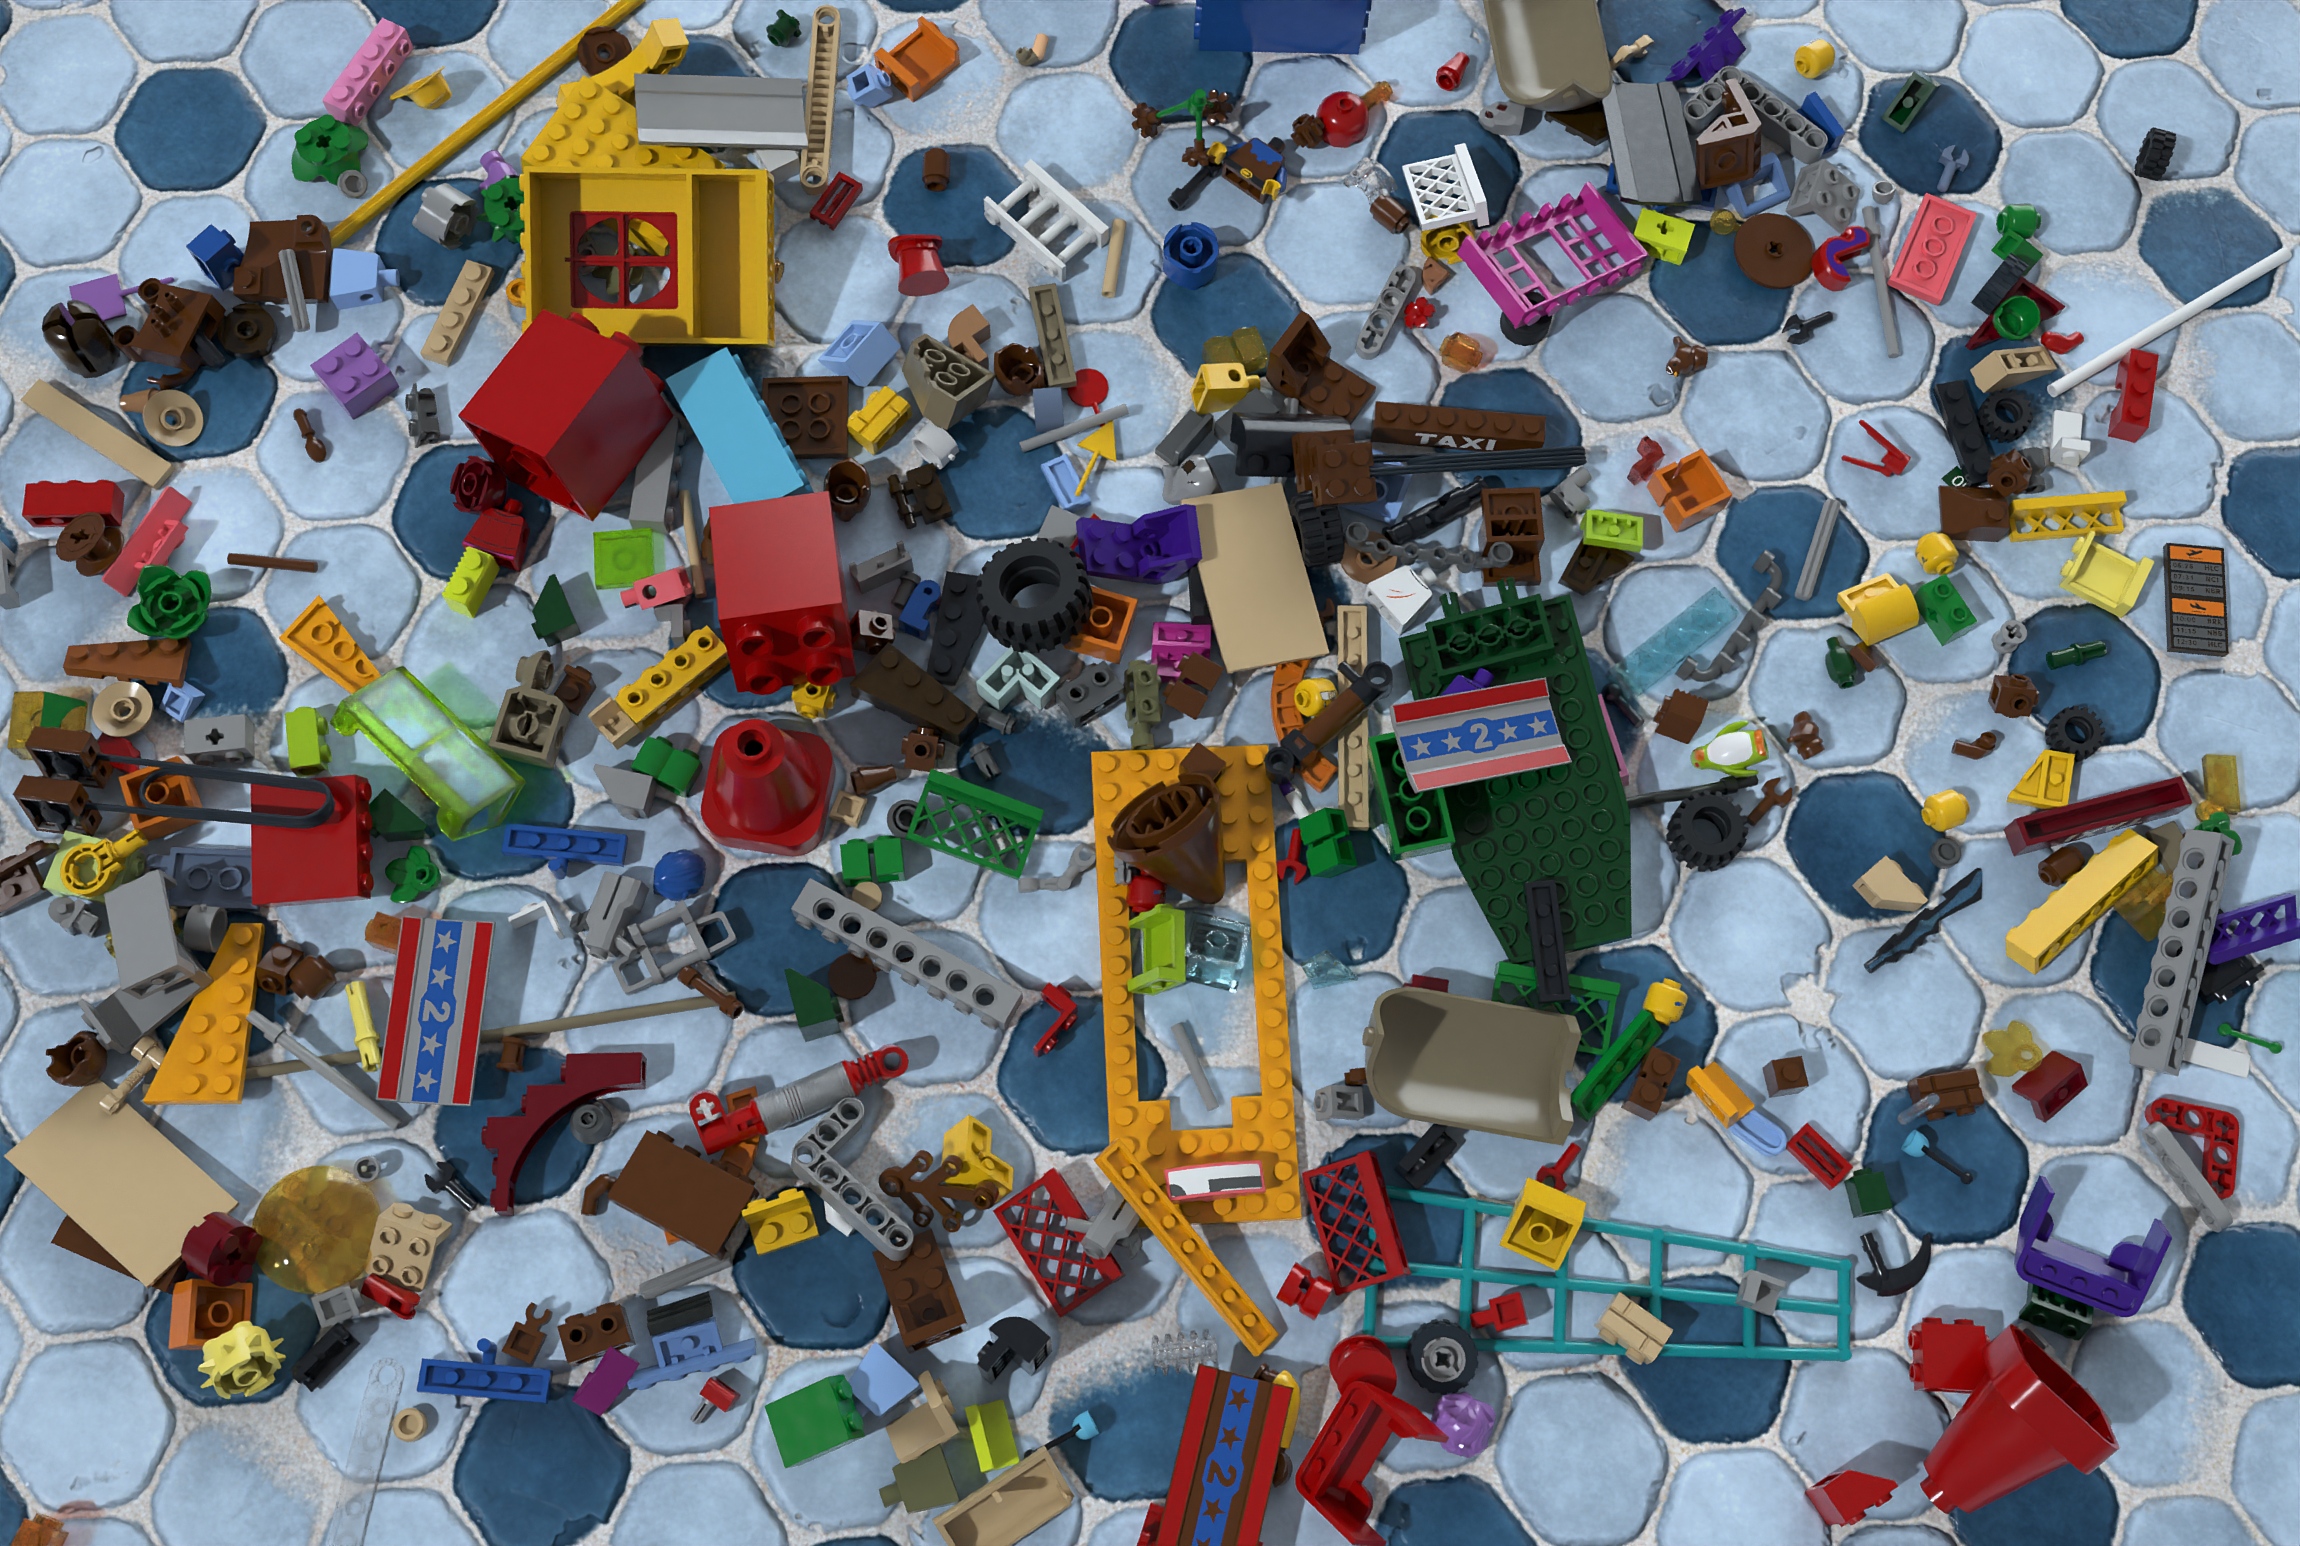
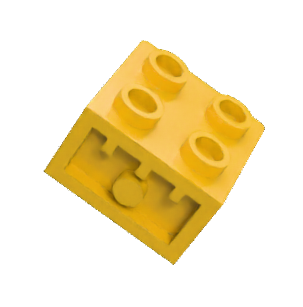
[741,1188,820,1256]

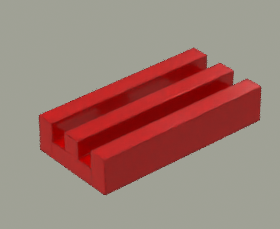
[809,172,863,231]
[1786,1123,1853,1190]

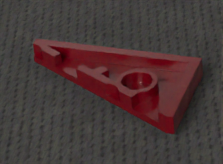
[1965,276,2065,351]

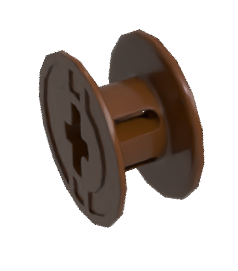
[56,512,124,577]

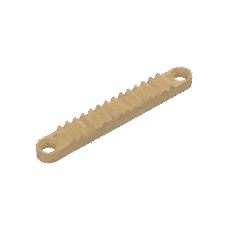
[800,5,841,195]

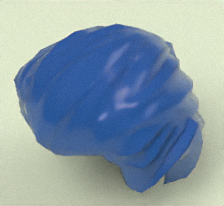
[653,849,706,901]

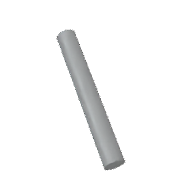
[1171,1022,1219,1111]

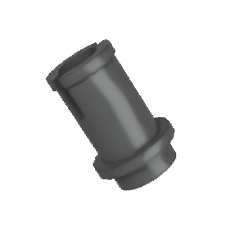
[891,571,921,610]
[978,705,1018,735]
[970,742,1002,782]

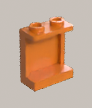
[874,16,960,102]

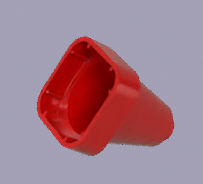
[701,719,836,857]
[1920,1324,2120,1514]

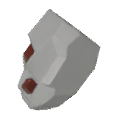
[1478,100,1525,136]

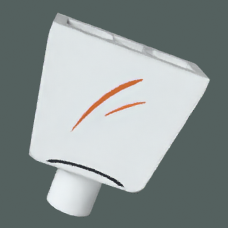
[1364,565,1437,636]

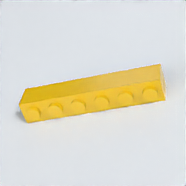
[2005,828,2158,975]

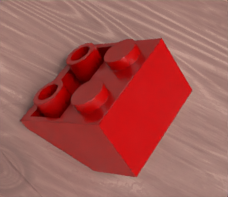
[1805,1470,1898,1527]

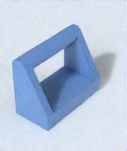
[1721,151,1791,219]

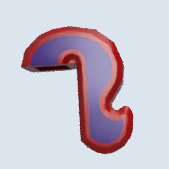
[1811,226,1870,292]

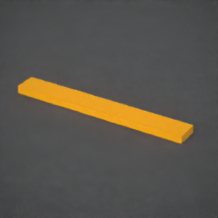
[1093,1138,1279,1357]

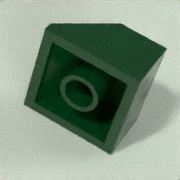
[784,968,845,1042]

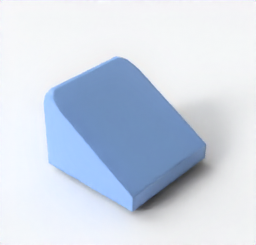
[159,681,205,723]

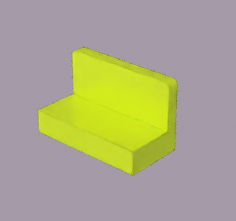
[965,1400,1019,1474]

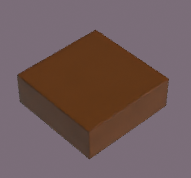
[1849,641,1885,673]

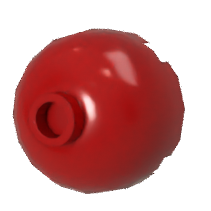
[1316,91,1369,148]

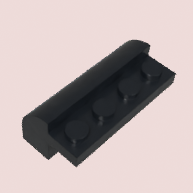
[1230,412,1351,477]
[977,1317,1052,1385]

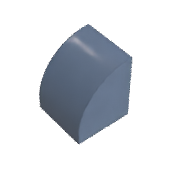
[1033,387,1064,432]

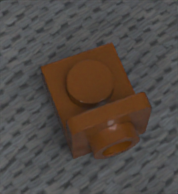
[554,664,597,716]

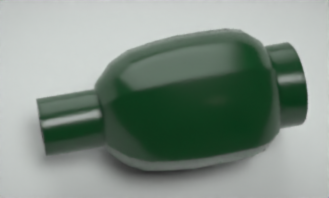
[1825,637,1858,689]

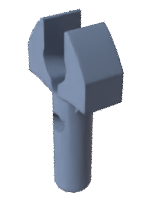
[1937,145,1969,192]

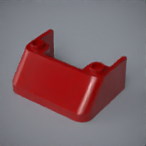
[1295,1381,1449,1546]

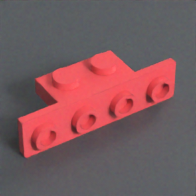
[101,486,192,597]

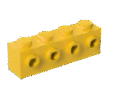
[614,625,730,733]

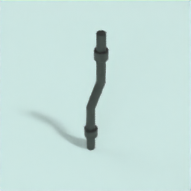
[1626,775,1758,809]

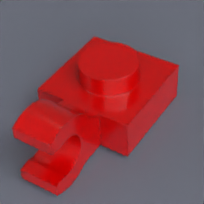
[1469,1292,1529,1332]

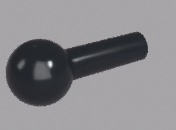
[1601,682,1644,728]

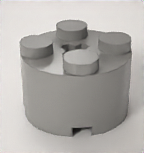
[412,183,479,250]

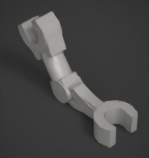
[1018,844,1096,893]

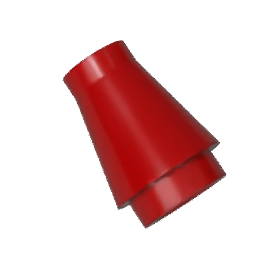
[1436,52,1470,91]

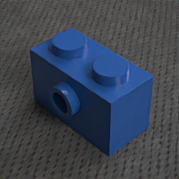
[186,224,244,291]

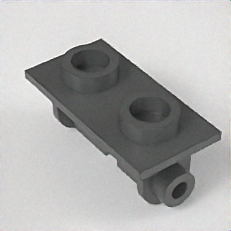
[405,383,440,448]

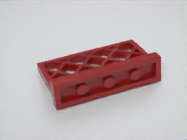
[1301,1150,1412,1296]
[993,1167,1126,1318]

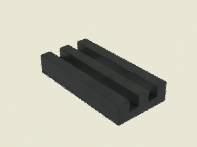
[647,1291,713,1336]

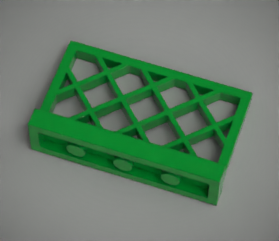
[905,769,1044,880]
[1491,961,1621,1056]

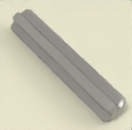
[279,249,310,332]
[639,1251,733,1300]

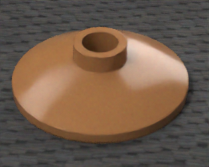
[1340,531,1397,584]

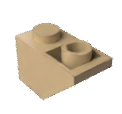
[1852,856,1928,912]

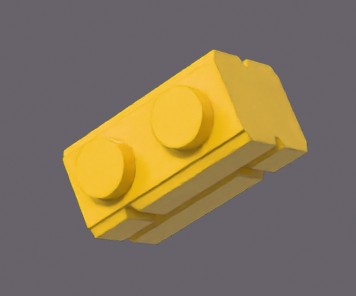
[847,386,912,455]

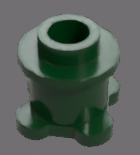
[766,9,802,47]

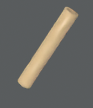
[1101,219,1126,298]

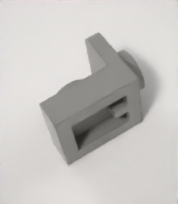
[1313,1085,1364,1121]

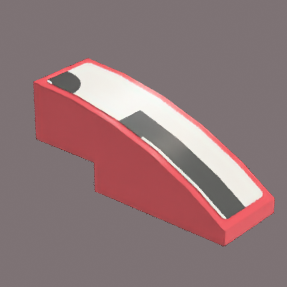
[1164,1160,1266,1204]

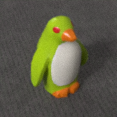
[1690,721,1769,777]

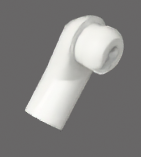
[824,1197,855,1237]

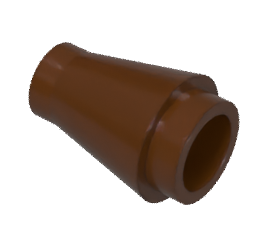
[850,764,897,796]

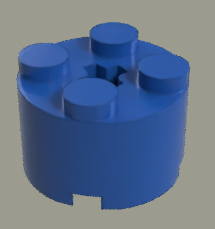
[1163,222,1219,290]

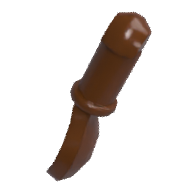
[293,408,326,463]

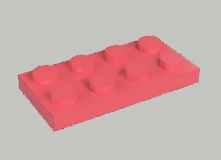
[1887,193,1977,306]

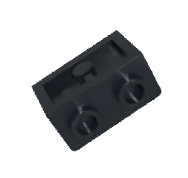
[1394,1124,1457,1190]

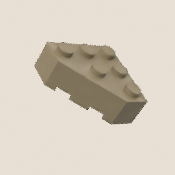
[902,334,996,430]

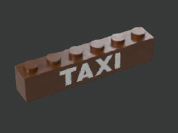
[1370,401,1546,452]

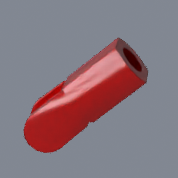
[360,1273,420,1320]

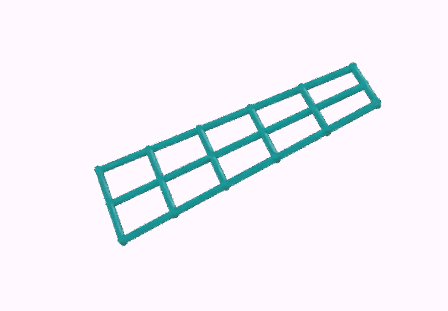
[1362,1185,1852,1362]

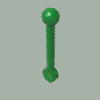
[2217,1023,2282,1054]

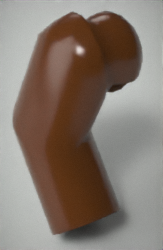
[1951,732,1997,760]
[581,1174,617,1216]

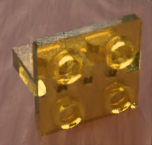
[2112,868,2173,942]

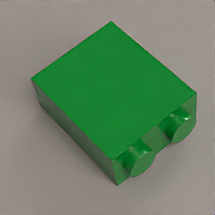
[765,1374,865,1468]

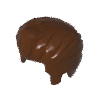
[994,343,1047,396]
[823,457,871,522]
[46,1030,108,1087]

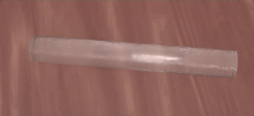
[1898,1093,1940,1125]

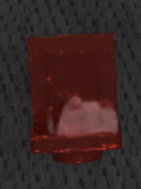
[1627,435,1665,486]

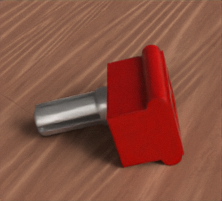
[690,1376,741,1425]

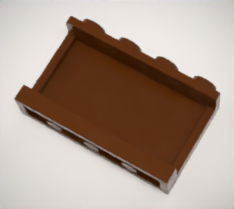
[607,1130,760,1261]

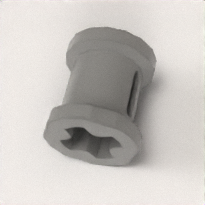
[1991,620,2027,654]

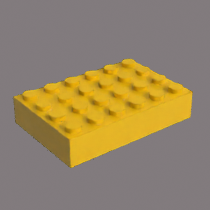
[521,75,726,256]

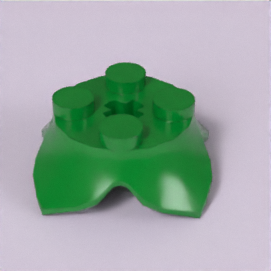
[291,114,369,186]
[127,565,212,640]

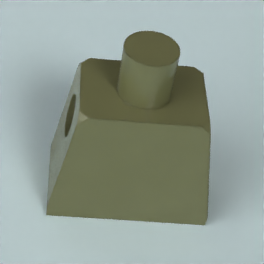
[879,1444,960,1514]

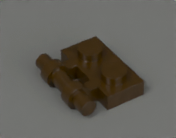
[887,462,953,529]

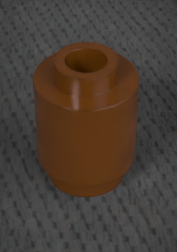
[922,148,951,192]
[1369,194,1411,234]
[2038,845,2085,887]

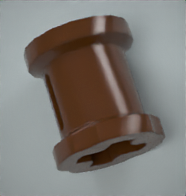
[496,1037,530,1073]

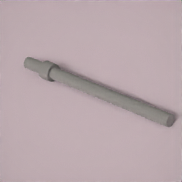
[1862,206,1900,358]
[246,1009,403,1130]

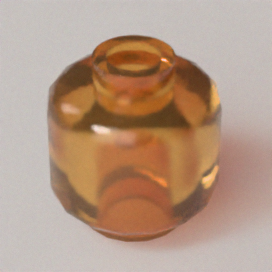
[1439,332,1483,373]

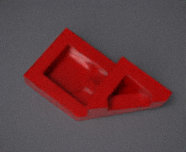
[97,732,141,774]

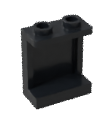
[2176,908,2264,1005]

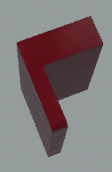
[2011,1051,2088,1123]

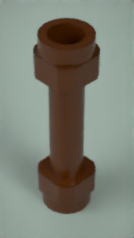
[677,965,744,1019]

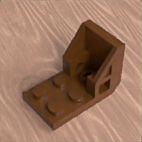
[1696,78,1762,190]
[1266,310,1376,425]
[872,1229,969,1354]

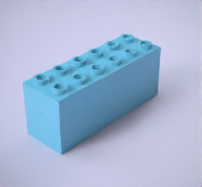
[665,347,814,504]

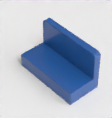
[1795,91,1846,155]

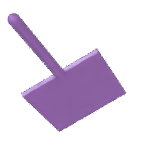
[69,274,174,321]

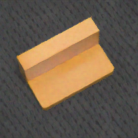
[1686,1062,1755,1129]

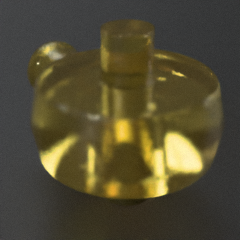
[1710,209,1742,235]

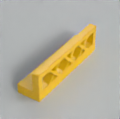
[2008,491,2127,542]

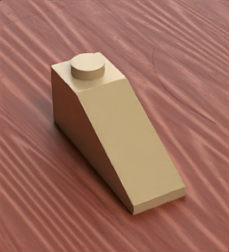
[1970,346,2057,393]

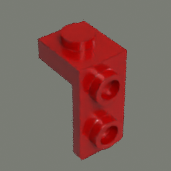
[1033,982,1078,1058]

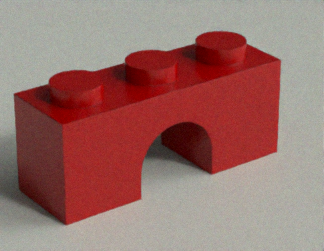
[2108,348,2159,443]

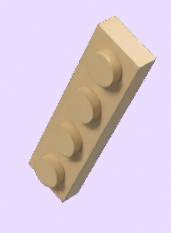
[420,260,495,367]

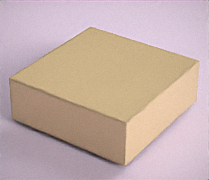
[829,789,868,829]

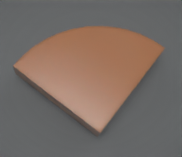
[1422,256,1450,295]

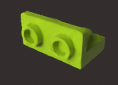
[1580,509,1643,552]

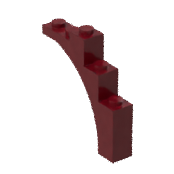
[481,1052,647,1216]

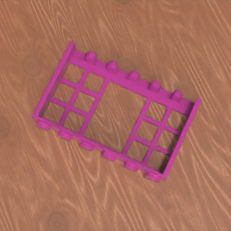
[1457,181,1649,329]

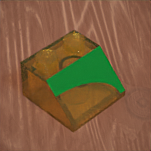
[7,691,88,760]

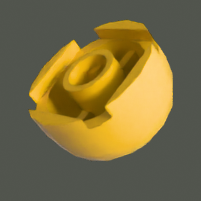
[1421,208,1476,264]

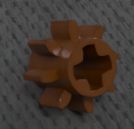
[1290,114,1325,148]

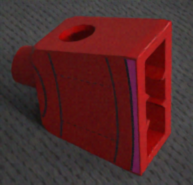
[462,498,530,572]

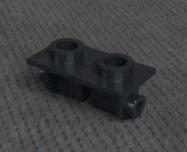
[290,1322,360,1392]

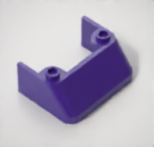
[2014,1175,2172,1317]

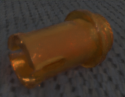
[1360,81,1393,111]

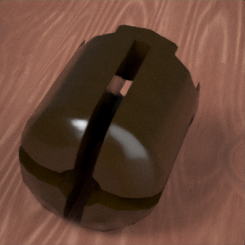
[42,300,120,378]

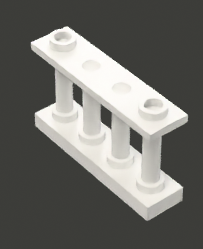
[984,159,1109,283]

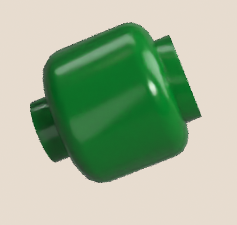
[1996,203,2041,239]

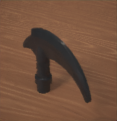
[1856,1232,1931,1297]

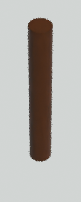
[227,553,318,573]

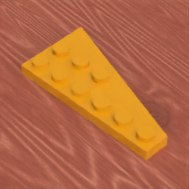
[143,923,266,1105]

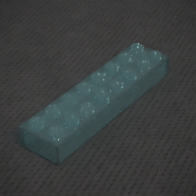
[1605,587,1739,703]

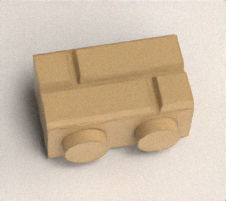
[1594,1292,1673,1365]

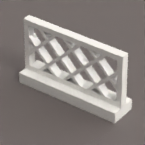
[1402,143,1489,231]

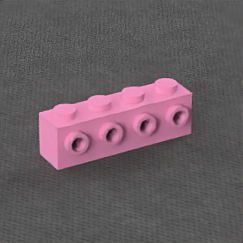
[322,18,413,127]

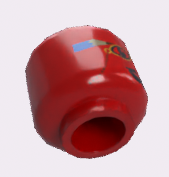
[1126,871,1168,913]

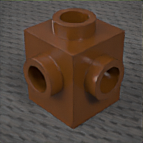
[1987,448,2033,498]
[850,609,896,655]
[1988,674,2039,718]
[901,726,946,772]

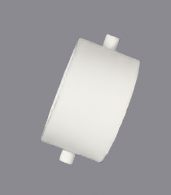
[911,421,959,469]

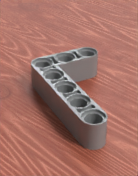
[1683,66,1828,165]
[791,1097,914,1261]

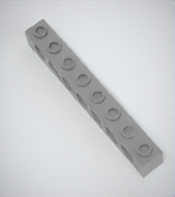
[2129,829,2235,1077]
[791,878,1023,1030]

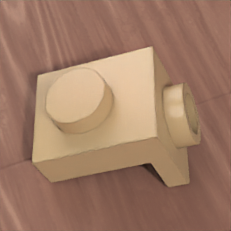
[588,697,641,750]

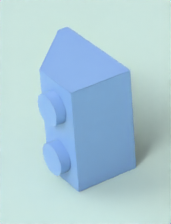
[818,320,901,387]

